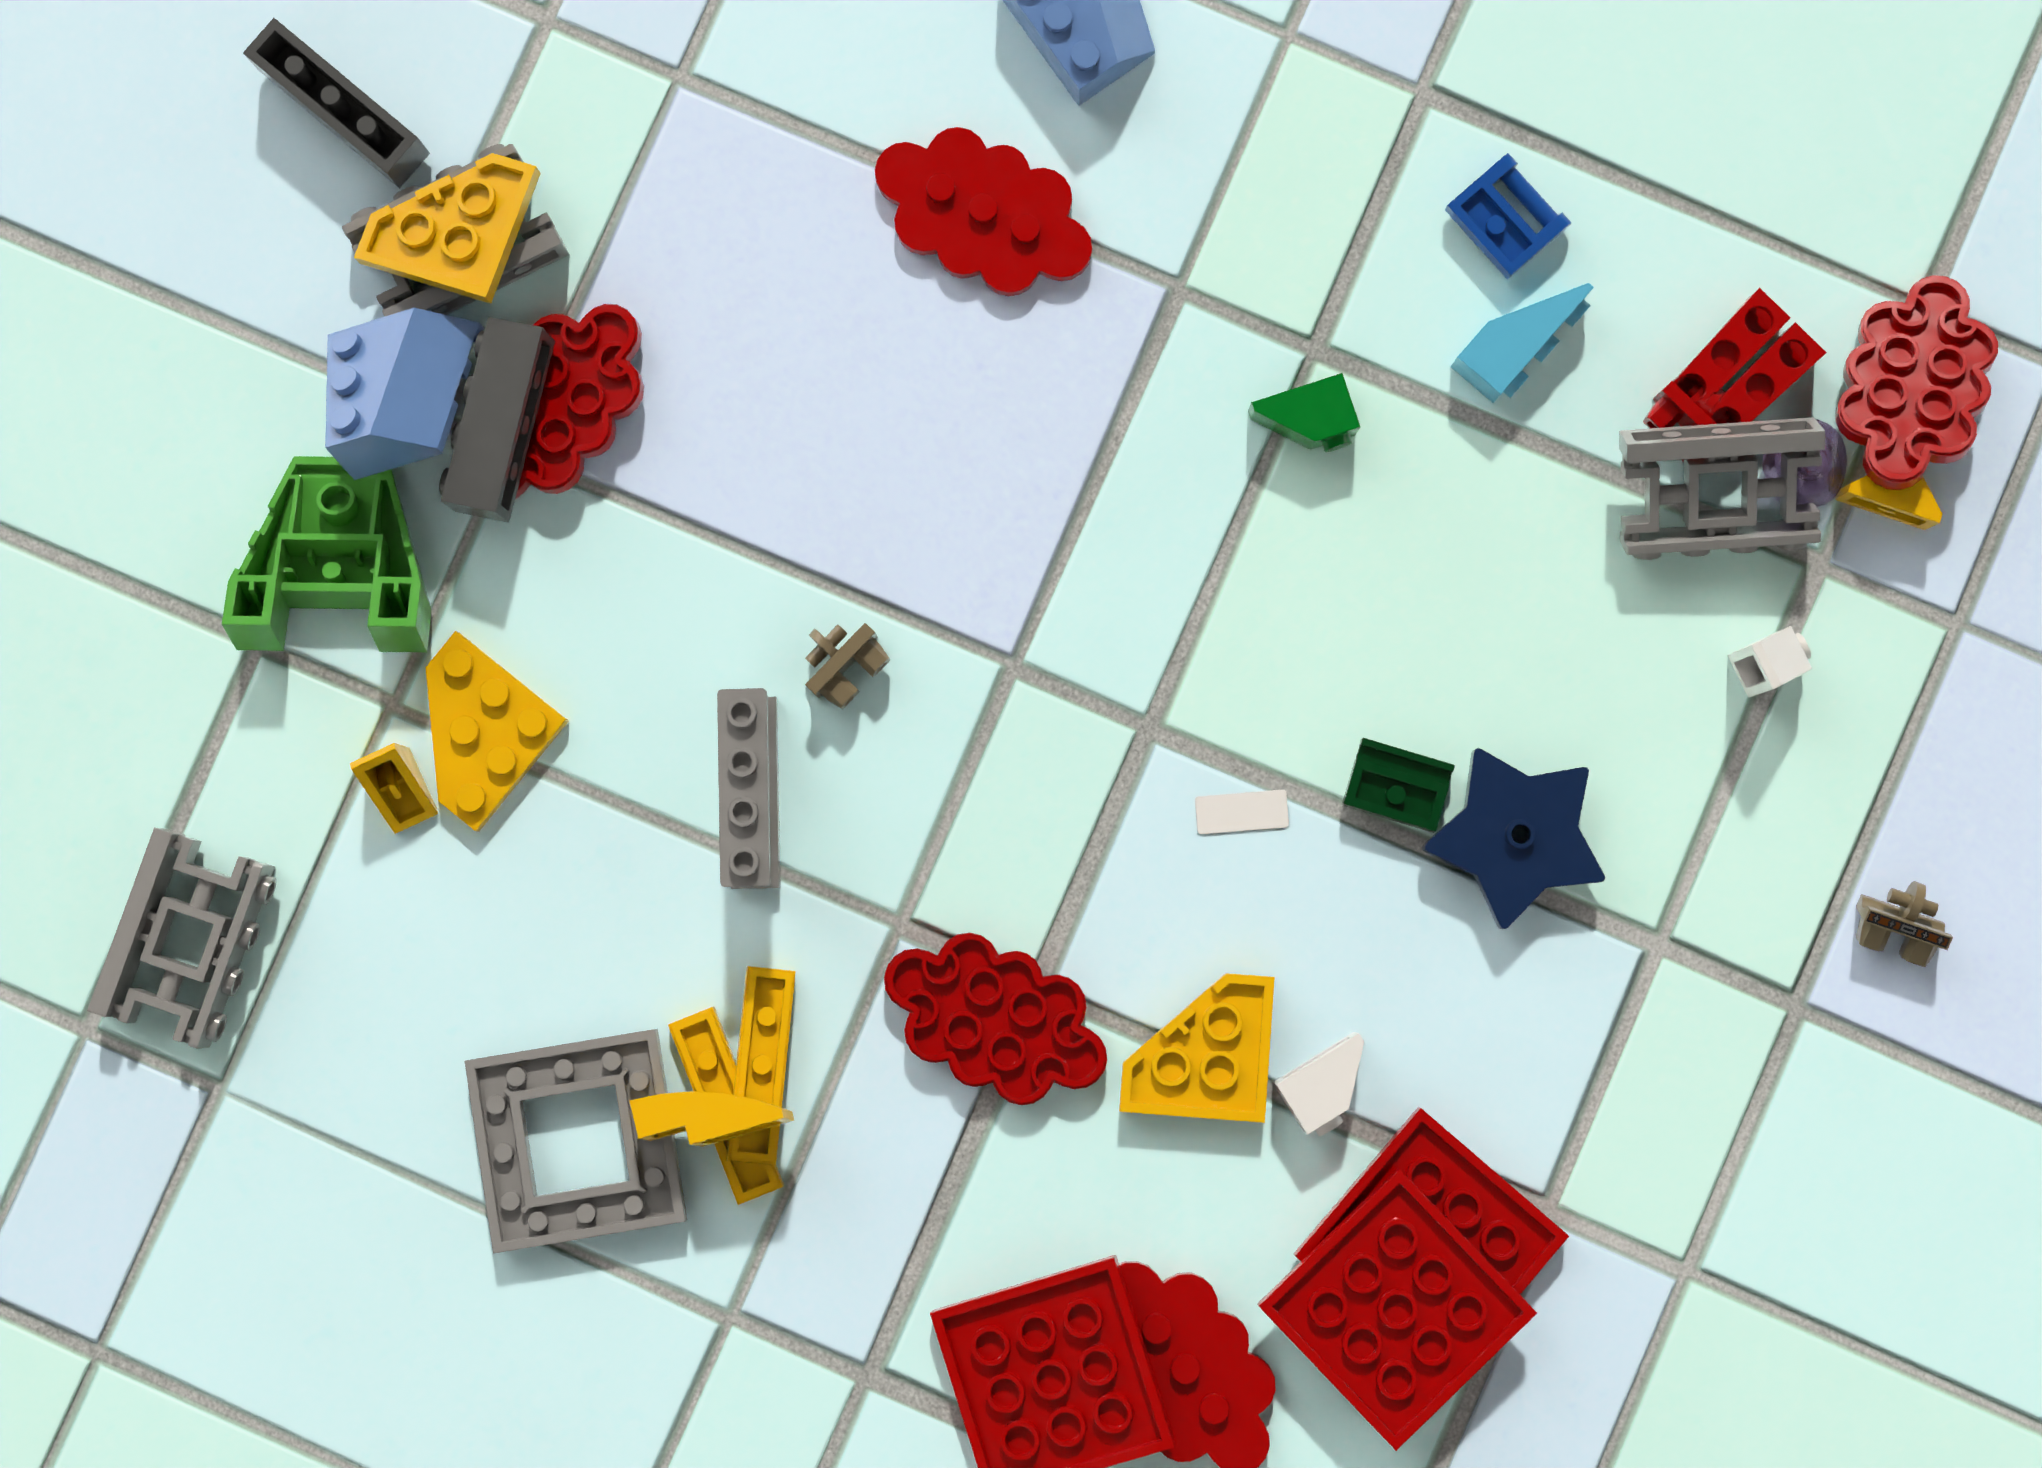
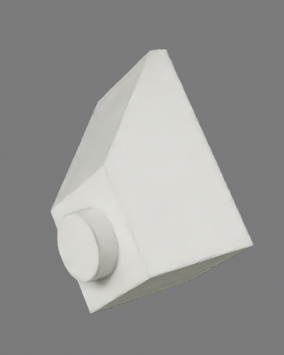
[1727,626,1812,698]
[1273,1032,1364,1136]

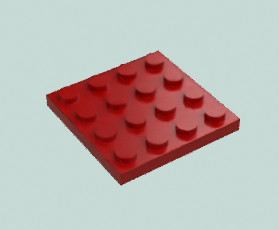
[1293,1107,1569,1294]
[1257,1168,1537,1451]
[930,1255,1176,1468]

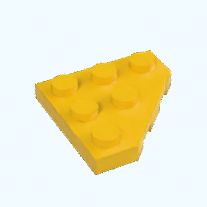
[354,153,541,304]
[425,631,569,832]
[1119,973,1275,1123]

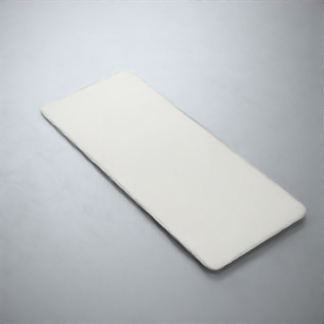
[1195,790,1289,834]

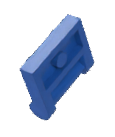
[1445,153,1572,280]

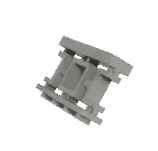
[342,144,570,317]
[1619,417,1825,560]
[717,688,781,889]
[87,827,277,1049]

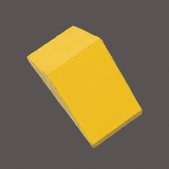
[1834,475,1943,530]
[350,743,438,834]

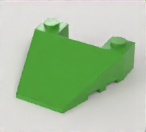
[222,456,432,653]

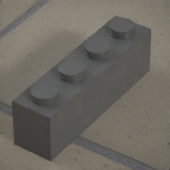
[243,17,430,189]
[439,317,555,523]

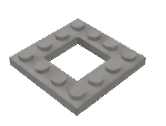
[464,1028,688,1254]

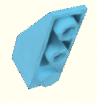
[1450,283,1594,403]

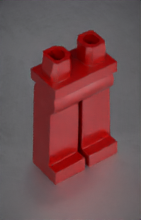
[1643,287,1827,462]

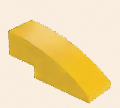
[629,1091,795,1147]

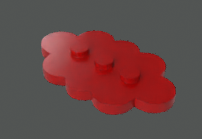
[875,127,1092,296]
[1835,275,1998,490]
[515,304,644,500]
[884,932,1107,1105]
[1119,1261,1276,1468]

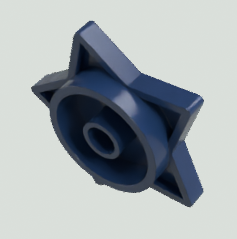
[1422,748,1605,929]

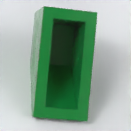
[1248,373,1361,452]

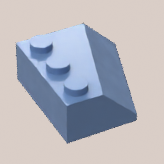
[1003,0,1155,106]
[325,308,484,480]

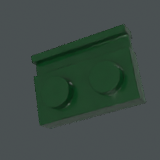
[1342,738,1455,833]

